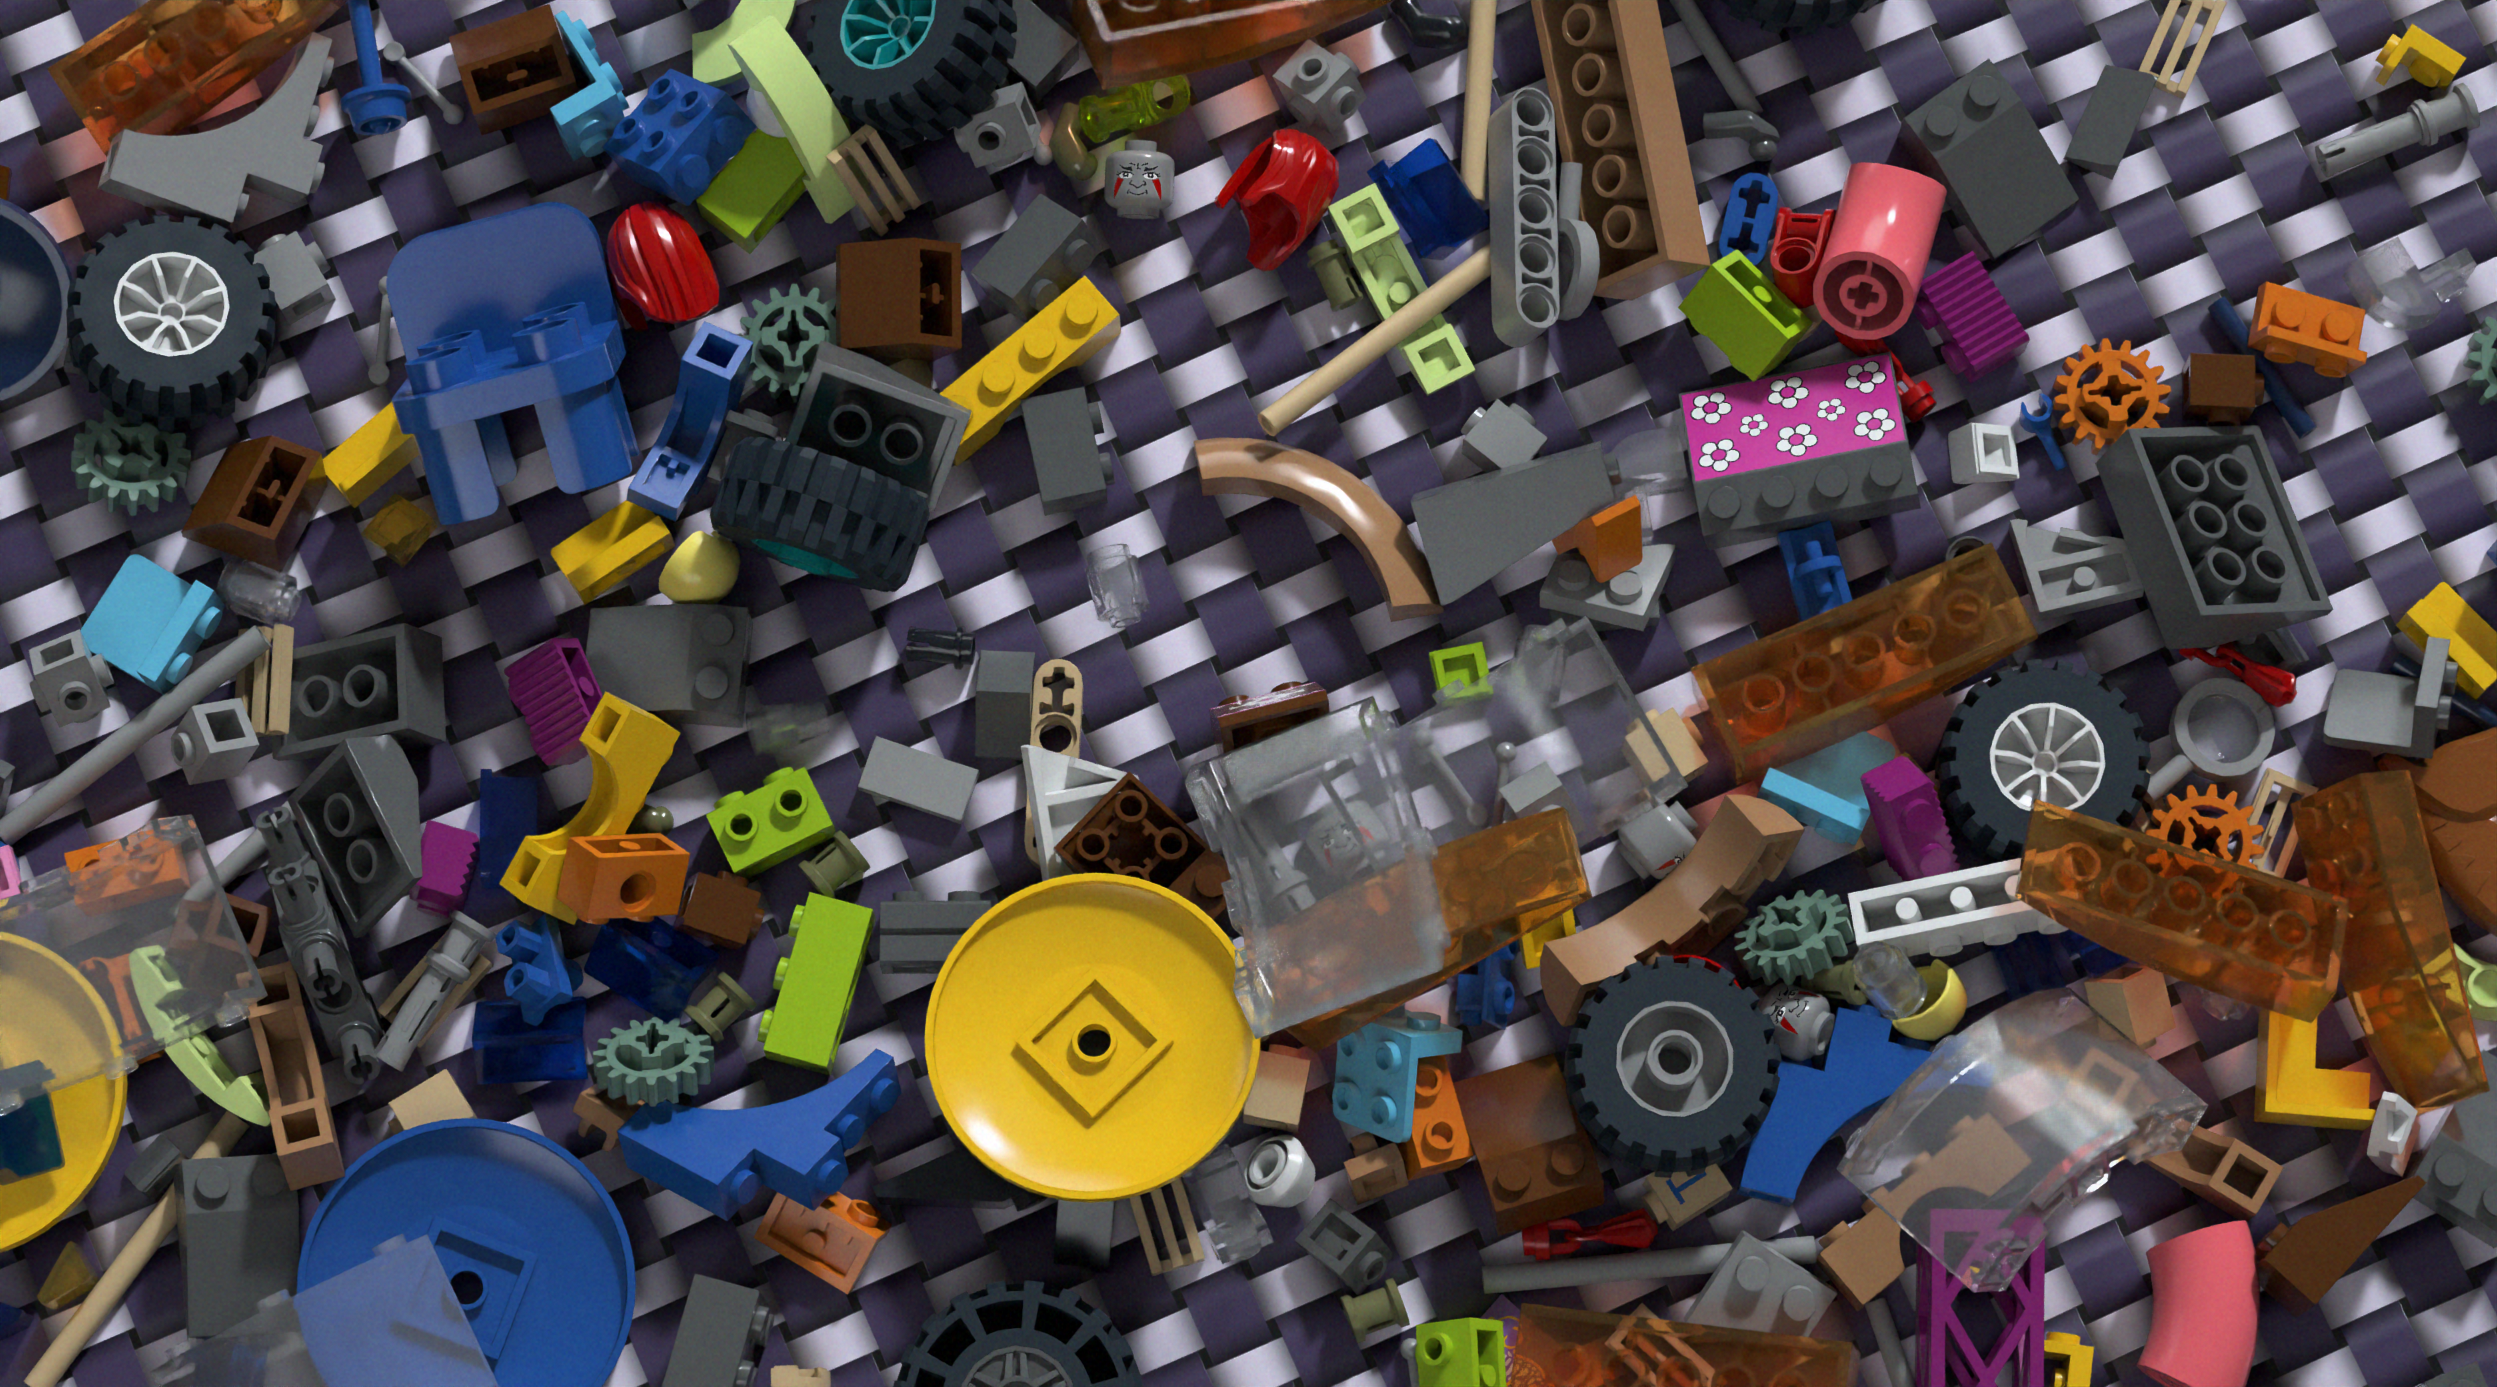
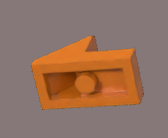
[1552,495,1643,583]

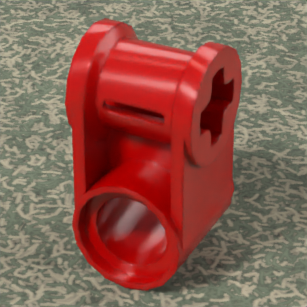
[1770,207,1836,309]

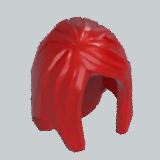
[1214,129,1339,272]
[605,201,719,332]

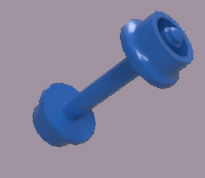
[325,0,411,135]

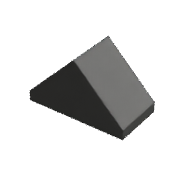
[975,650,1036,760]

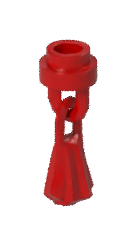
[1834,330,1937,423]
[2179,642,2297,707]
[1521,1208,1658,1261]

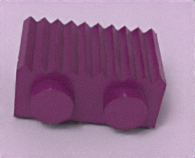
[1913,251,2030,383]
[504,638,603,765]
[1860,755,1961,881]
[409,820,480,919]

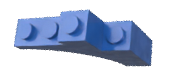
[1736,1004,1996,1207]
[617,1048,902,1221]

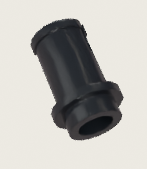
[906,626,976,670]

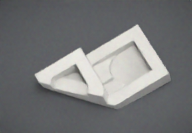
[2367,1091,2421,1176]

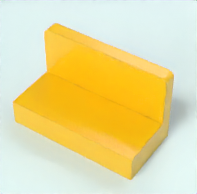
[323,402,419,509]
[550,500,675,605]
[2396,582,2497,699]

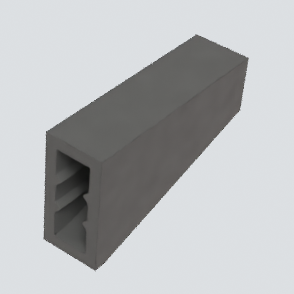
[1411,441,1623,606]

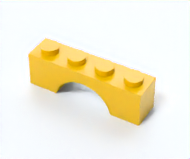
[939,276,1121,467]
[499,691,681,925]

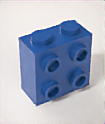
[602,68,757,206]

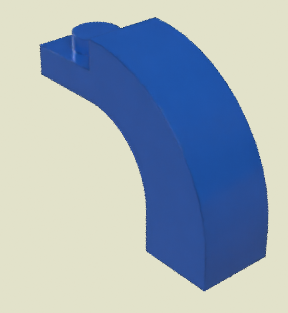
[626,321,753,522]

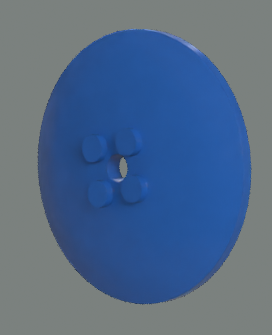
[297,1118,636,1387]

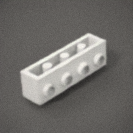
[1848,849,2084,968]

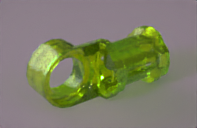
[1078,69,1191,143]

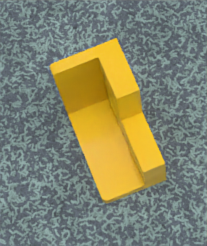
[2254,1003,2376,1131]

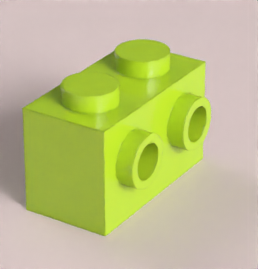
[1678,249,1813,382]
[706,767,836,879]
[1415,1317,1507,1387]

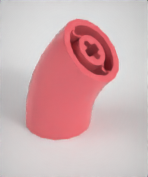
[1813,162,1947,340]
[2137,1220,2260,1387]

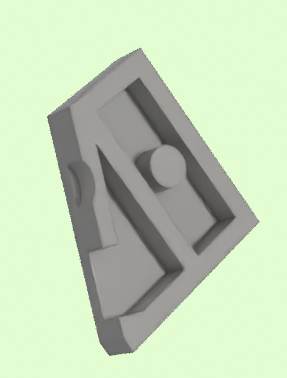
[2008,519,2144,621]
[1540,544,1676,631]
[1684,1230,1837,1339]

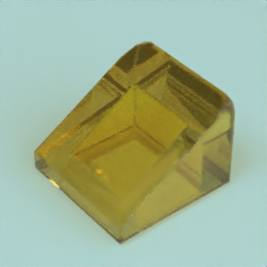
[361,493,437,568]
[37,1241,100,1311]

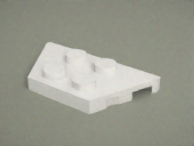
[1021,745,1139,881]

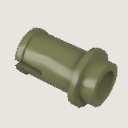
[1307,239,1364,312]

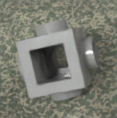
[1272,39,1367,135]
[953,82,1042,168]
[29,629,114,728]

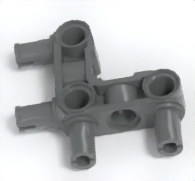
[255,806,385,1084]

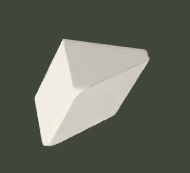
[1948,423,2019,484]

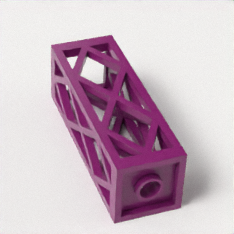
[1915,1209,2045,1387]

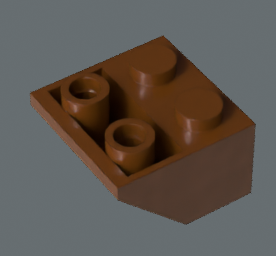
[449,4,579,136]
[836,238,962,362]
[181,435,328,572]

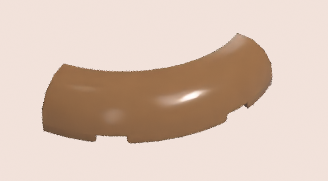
[1193,438,1444,622]
[1540,794,1805,1027]

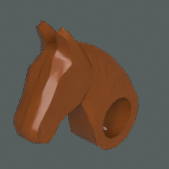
[2376,727,2497,937]

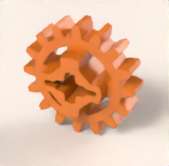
[2052,338,2171,456]
[2144,784,2265,905]

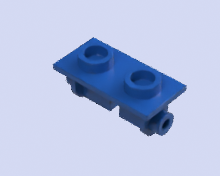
[1455,911,1519,1030]

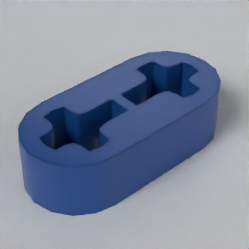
[1717,173,1778,269]

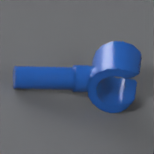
[2019,394,2068,472]

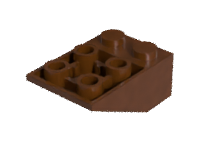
[1053,771,1249,925]

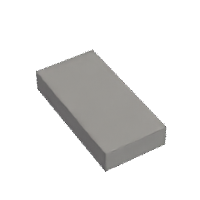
[858,736,980,824]

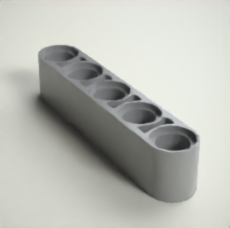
[1488,87,1560,348]

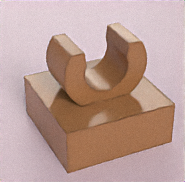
[573,1084,645,1152]
[1343,1132,1409,1205]

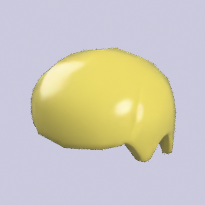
[659,531,740,605]
[1884,959,1968,1041]

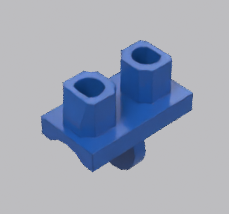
[1776,521,1856,629]
[495,914,584,1026]

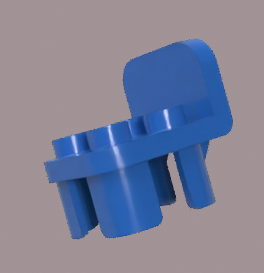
[386,202,640,525]

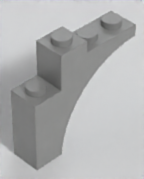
[97,32,334,229]

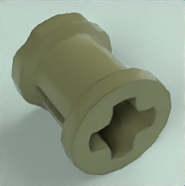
[798,830,871,898]
[1801,955,1873,1005]
[683,971,757,1045]
[1340,1278,1410,1344]

